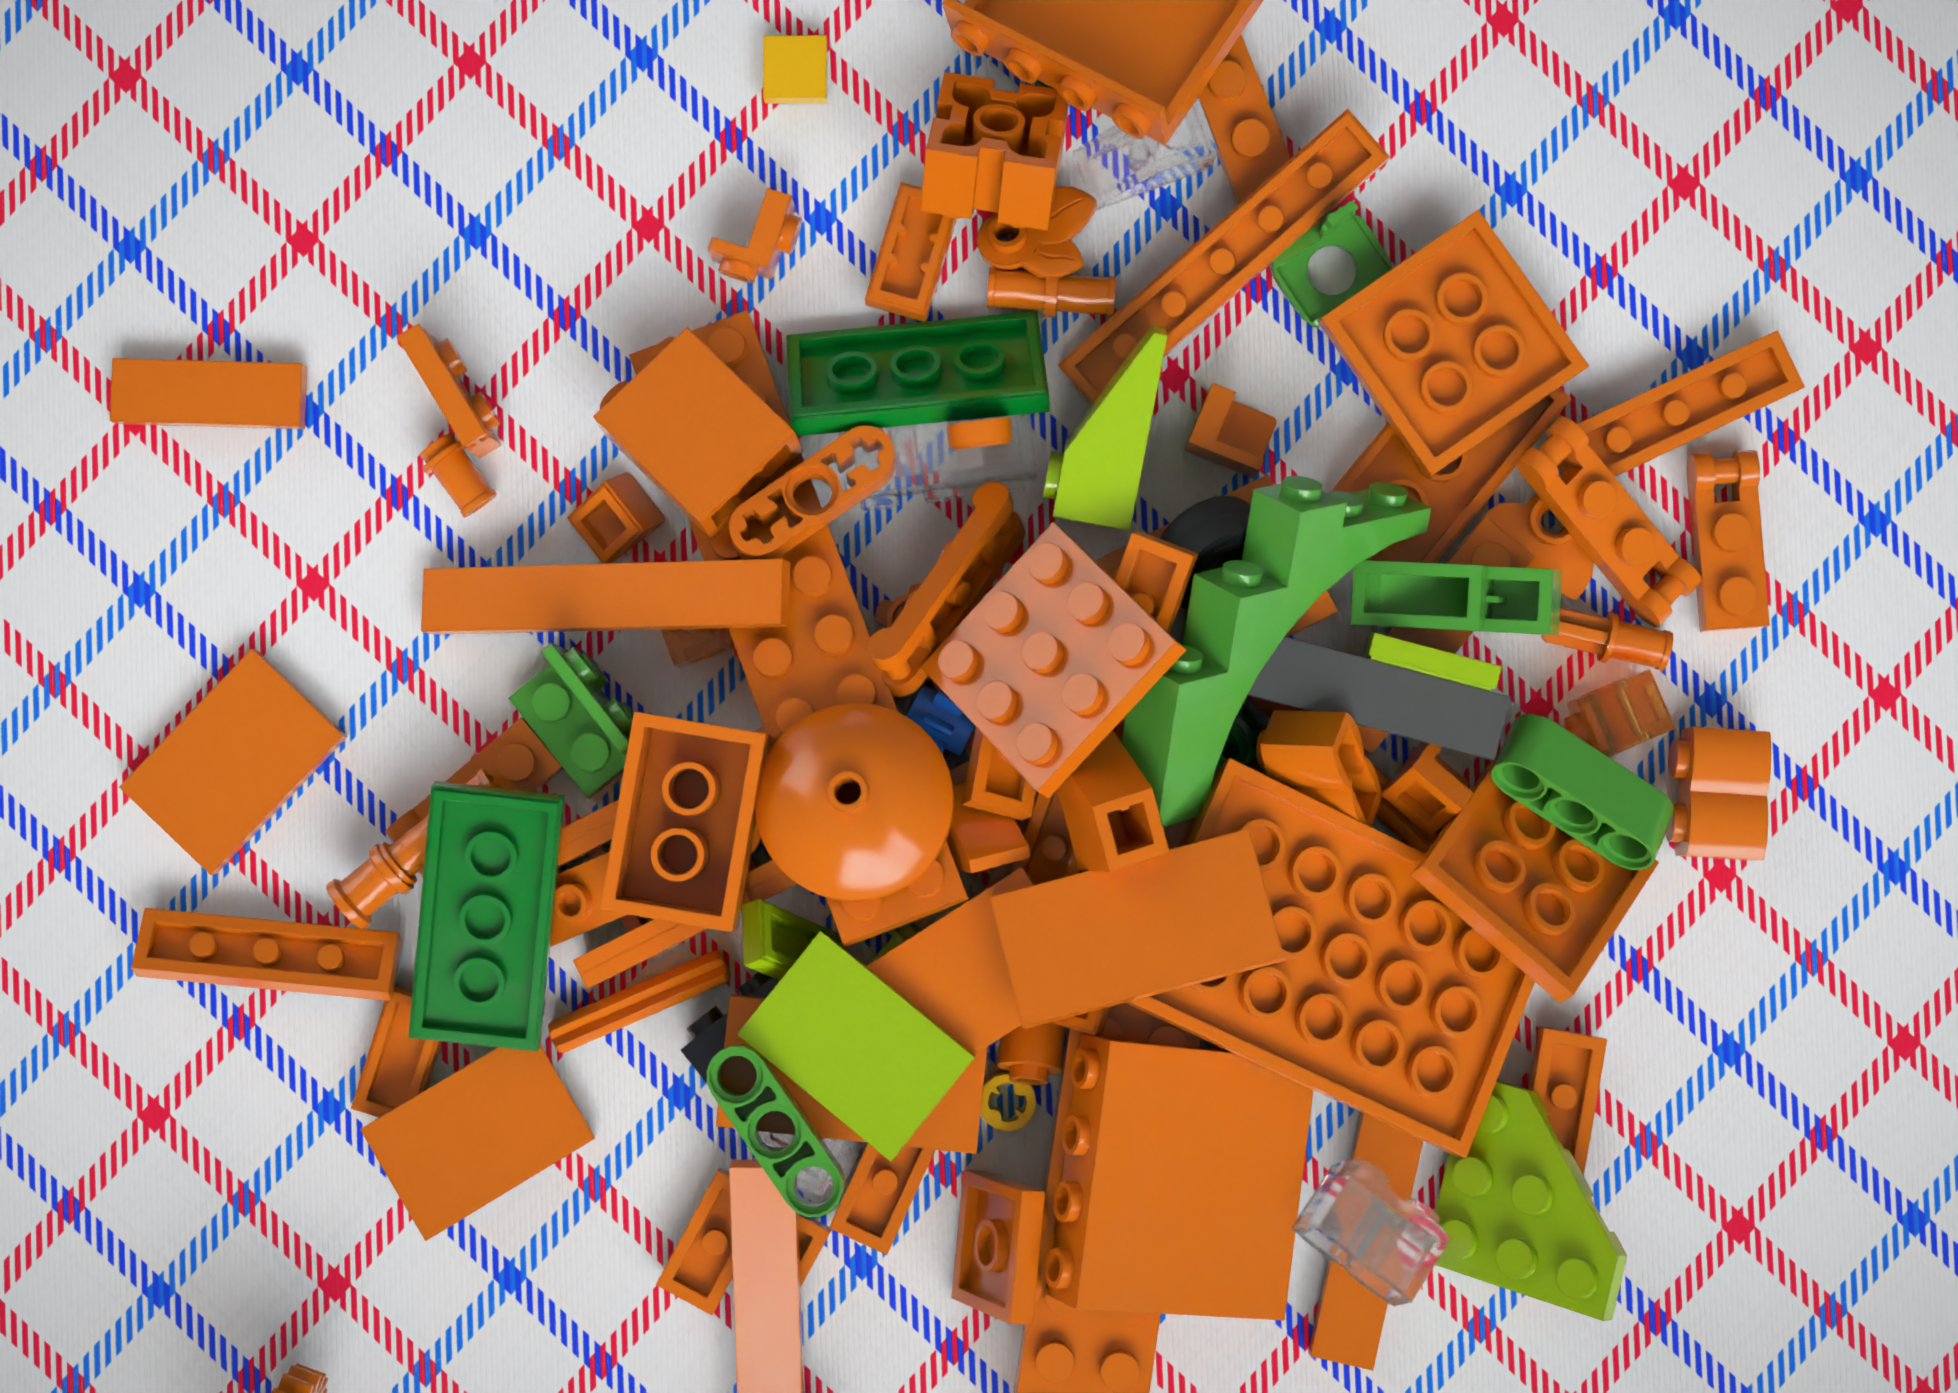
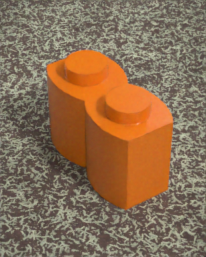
[1256,710,1382,827]
[1665,727,1771,861]

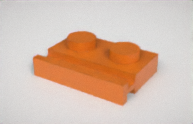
[396,323,501,459]

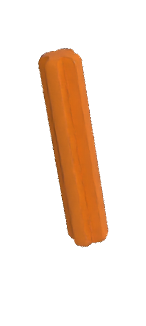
[548,950,731,1053]

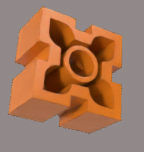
[921,72,1069,231]

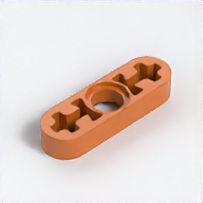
[729,426,895,560]

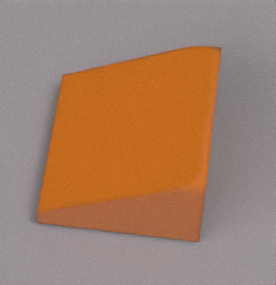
[567,472,665,564]

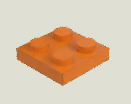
[951,1170,1048,1324]

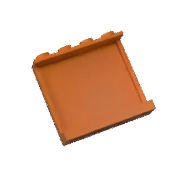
[942,0,1264,145]
[1045,1033,1313,1321]

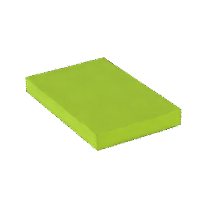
[737,931,976,1162]

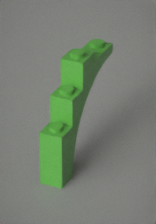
[1121,476,1431,827]

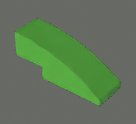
[1350,560,1562,636]

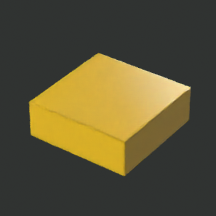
[763,35,827,104]

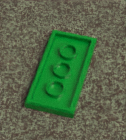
[786,311,1050,436]
[408,781,565,1051]

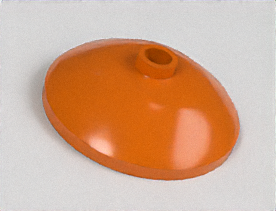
[755,703,954,901]

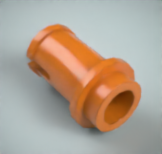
[420,433,497,518]

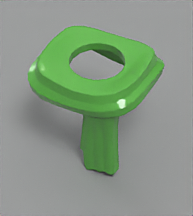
[1270,201,1392,328]

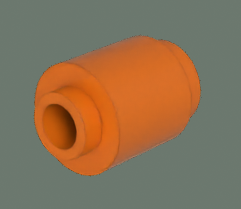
[998,1022,1066,1085]

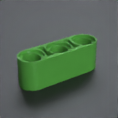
[1491,714,1674,870]
[707,1044,845,1217]

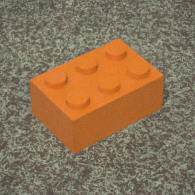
[600,711,770,932]

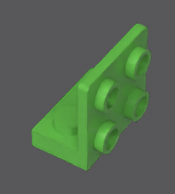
[509,643,634,798]

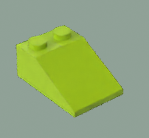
[1043,324,1167,531]

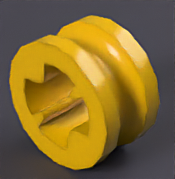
[981,1071,1036,1132]

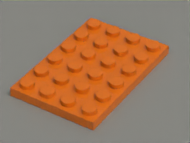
[1126,758,1535,1158]

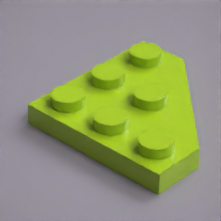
[1423,1080,1627,1321]

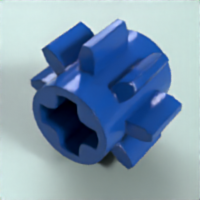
[906,683,975,756]

